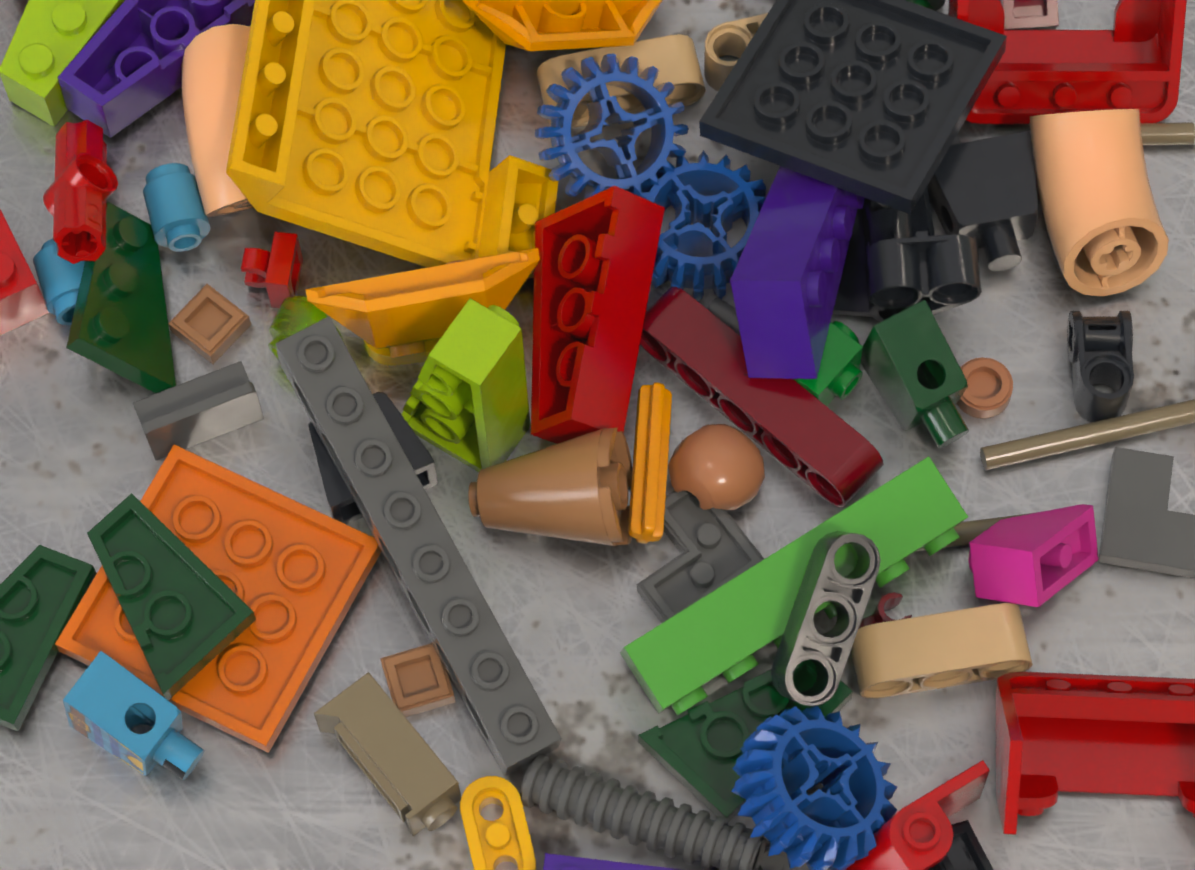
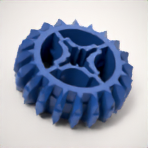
[535,54,689,199]
[641,150,766,302]
[731,705,897,870]

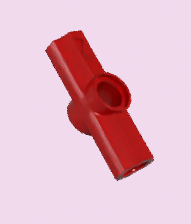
[43,119,118,264]

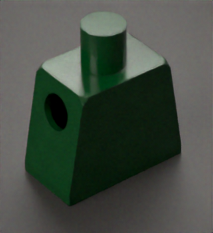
[861,300,969,448]

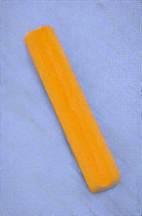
[628,382,672,544]

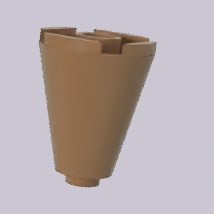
[468,428,633,546]

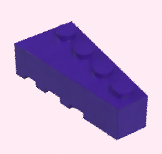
[58,0,255,138]
[730,166,865,379]

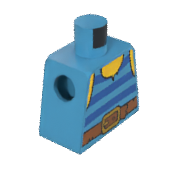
[63,651,205,780]

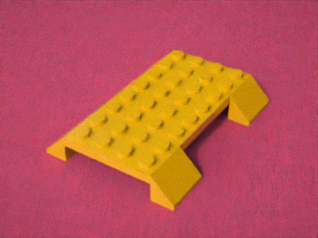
[226,0,559,278]

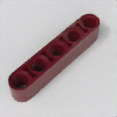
[640,286,884,508]

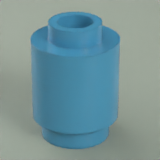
[143,163,211,252]
[33,239,85,325]

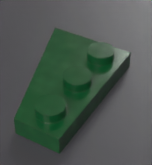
[66,202,176,393]
[87,493,256,700]
[0,545,97,731]
[638,659,853,822]

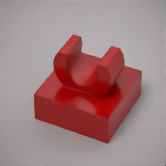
[241,231,303,310]

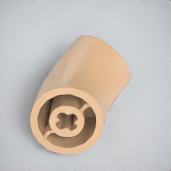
[182,24,254,217]
[1030,109,1169,297]

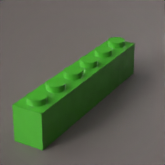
[620,456,968,716]

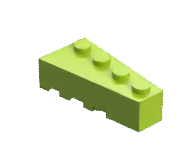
[0,0,125,127]
[401,298,531,472]

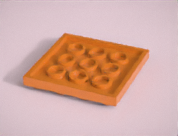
[55,444,382,753]

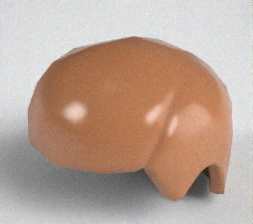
[668,424,765,511]

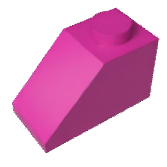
[968,504,1099,607]

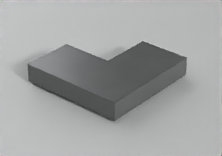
[1098,447,1195,578]
[637,490,764,623]

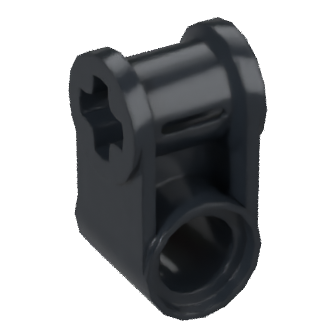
[1067,311,1134,423]

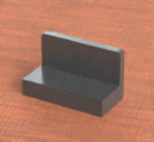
[133,361,264,461]

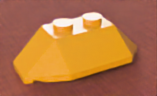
[462,0,663,51]
[305,248,540,358]

